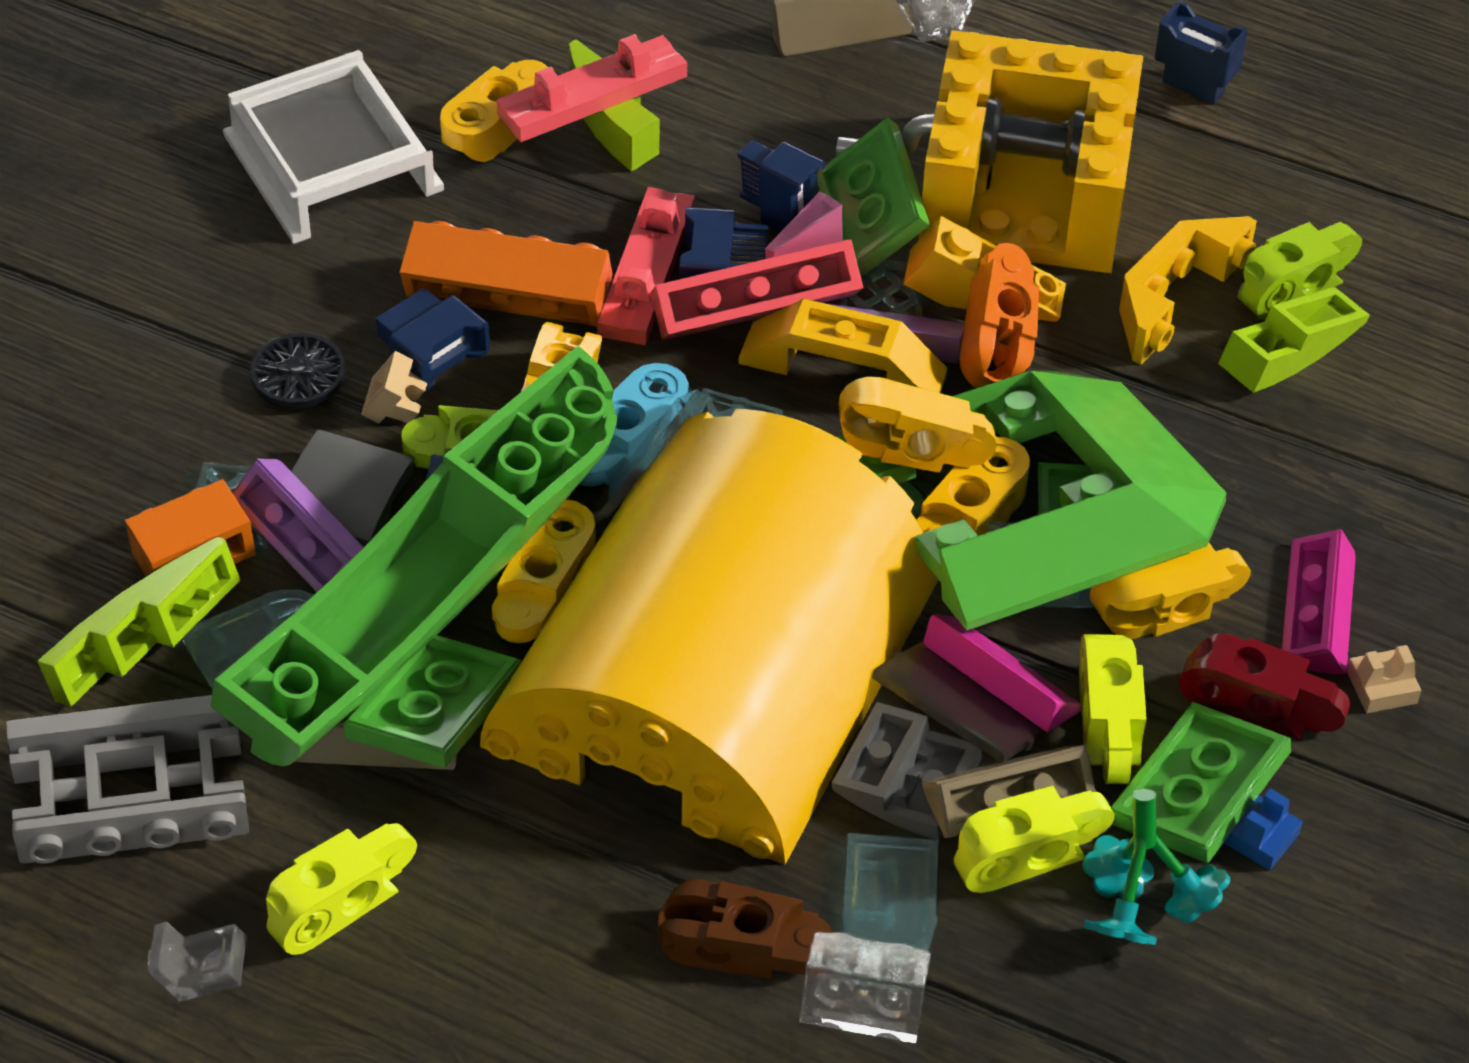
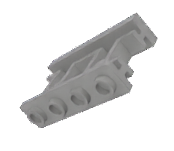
[6,695,249,864]

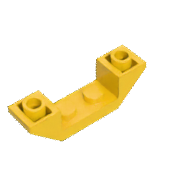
[1119,216,1257,365]
[738,298,947,393]

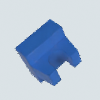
[1224,788,1303,871]

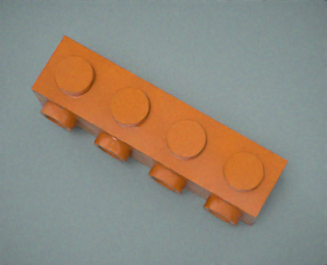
[399,221,613,326]

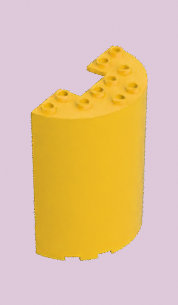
[480,409,938,865]

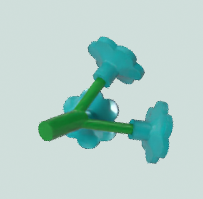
[1082,789,1230,945]

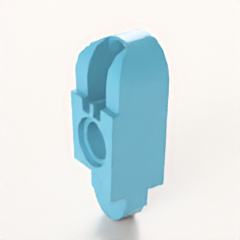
[579,363,689,487]

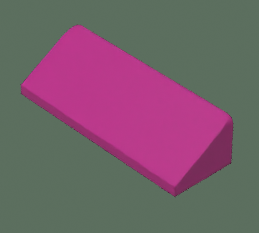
[1282,529,1356,674]
[923,614,1083,733]

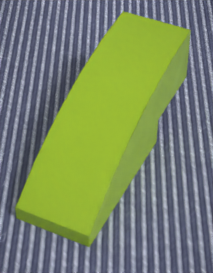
[569,39,660,172]
[1218,287,1370,393]

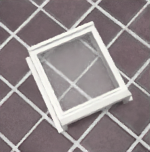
[223,50,444,244]

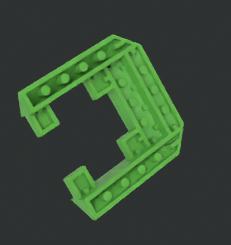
[837,371,1226,631]

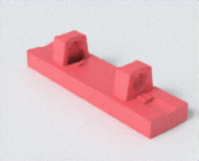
[497,34,687,143]
[597,187,695,346]

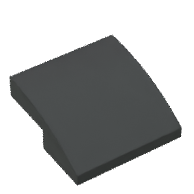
[291,429,414,547]
[832,702,982,841]

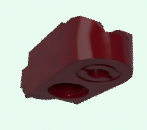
[1179,633,1350,740]

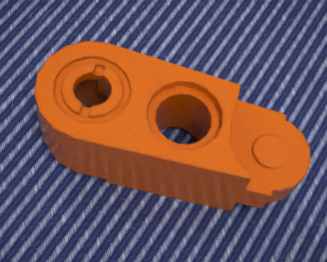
[959,243,1040,388]

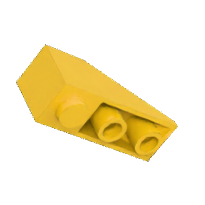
[903,216,1066,322]

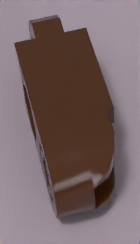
[658,879,833,979]

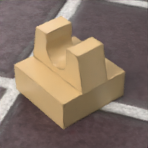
[361,351,427,424]
[1347,645,1421,714]

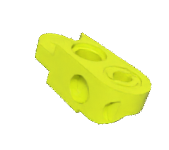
[1079,634,1147,784]
[954,786,1115,893]
[266,823,417,955]

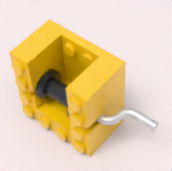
[836,30,1143,274]

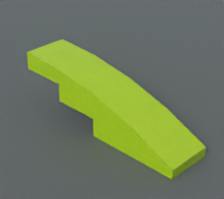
[38,537,240,707]

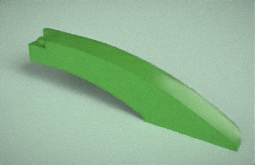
[210,346,617,766]

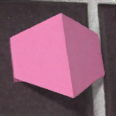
[765,191,843,259]

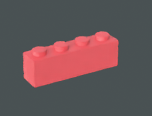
[650,239,863,341]

